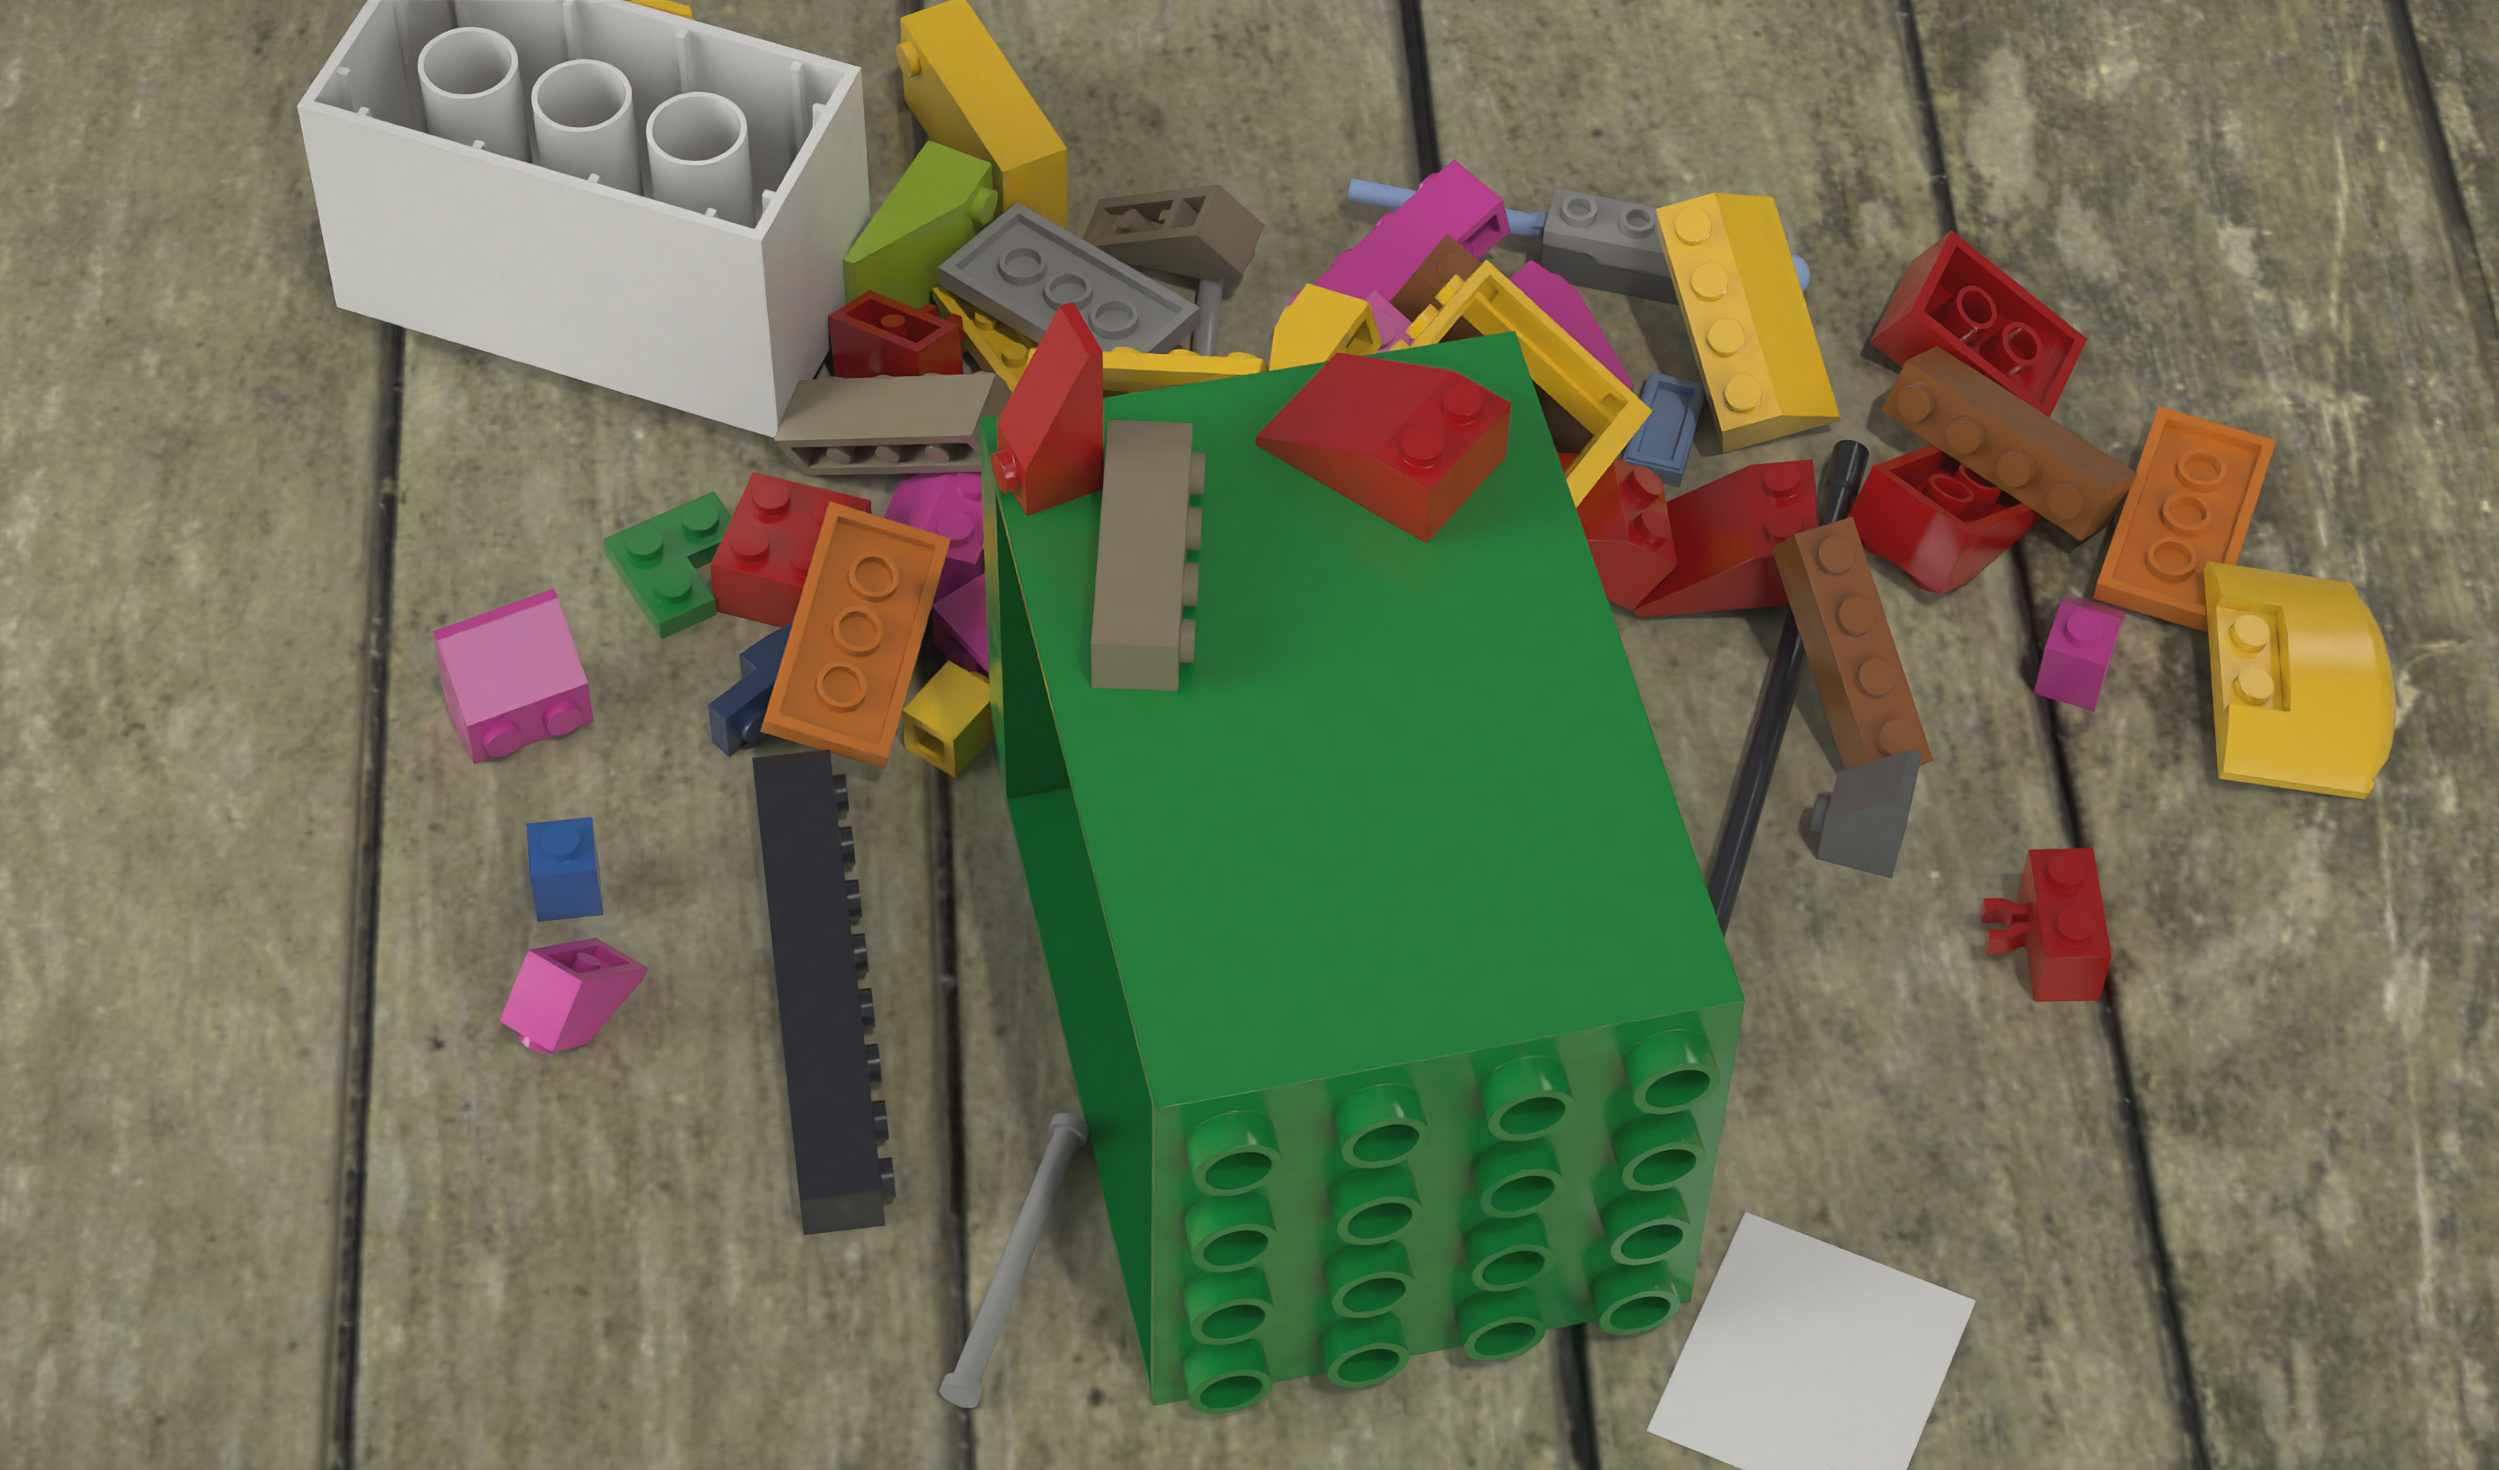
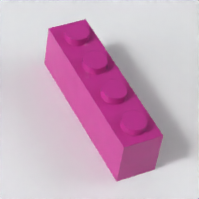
[1280,160,1510,314]

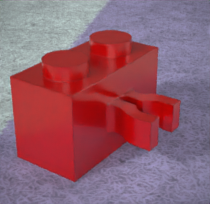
[828,290,964,379]
[1980,848,2112,1002]

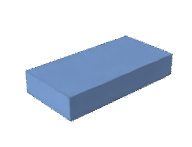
[1623,372,1706,487]

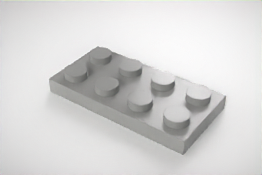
[938,202,1201,393]

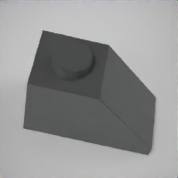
[1810,750,1922,878]

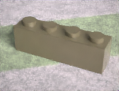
[773,371,1012,476]
[1091,420,1206,691]

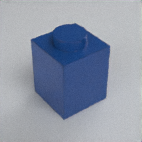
[526,817,603,922]

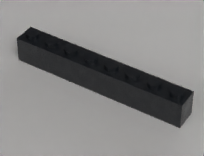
[752,749,896,1235]

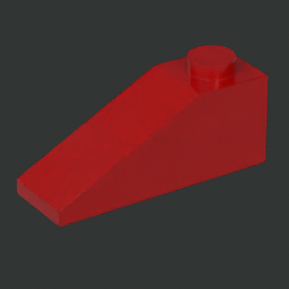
[990,302,1104,516]

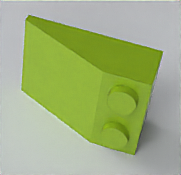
[843,140,998,309]

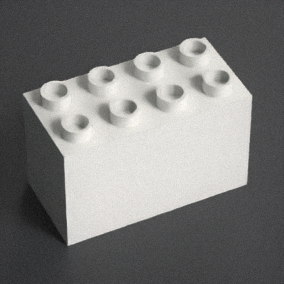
[297,0,871,438]

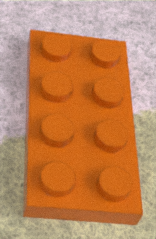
[2093,406,2277,633]
[760,501,951,769]

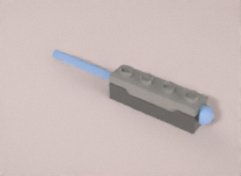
[1348,178,1810,305]

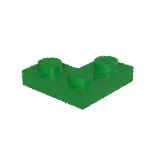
[603,491,732,639]

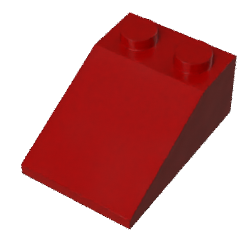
[1870,230,2087,417]
[1256,352,1511,543]
[1847,445,2044,595]
[1557,453,1678,611]
[1635,459,1820,618]

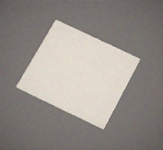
[1647,1212,1976,1470]

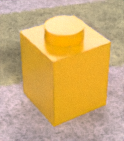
[902,661,992,778]

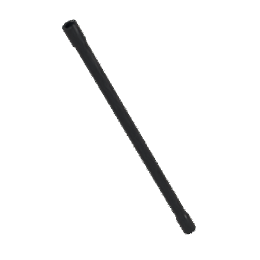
[1706,440,1869,939]

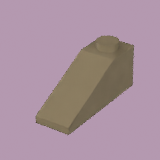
[1082,185,1265,279]

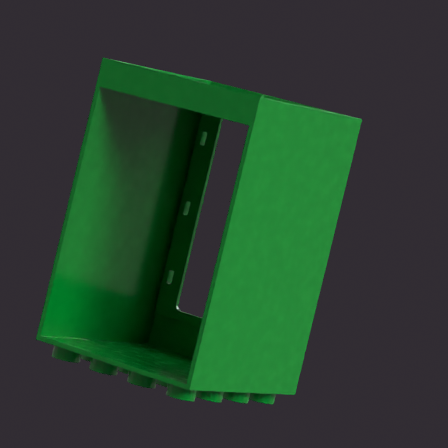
[979,331,1745,1414]

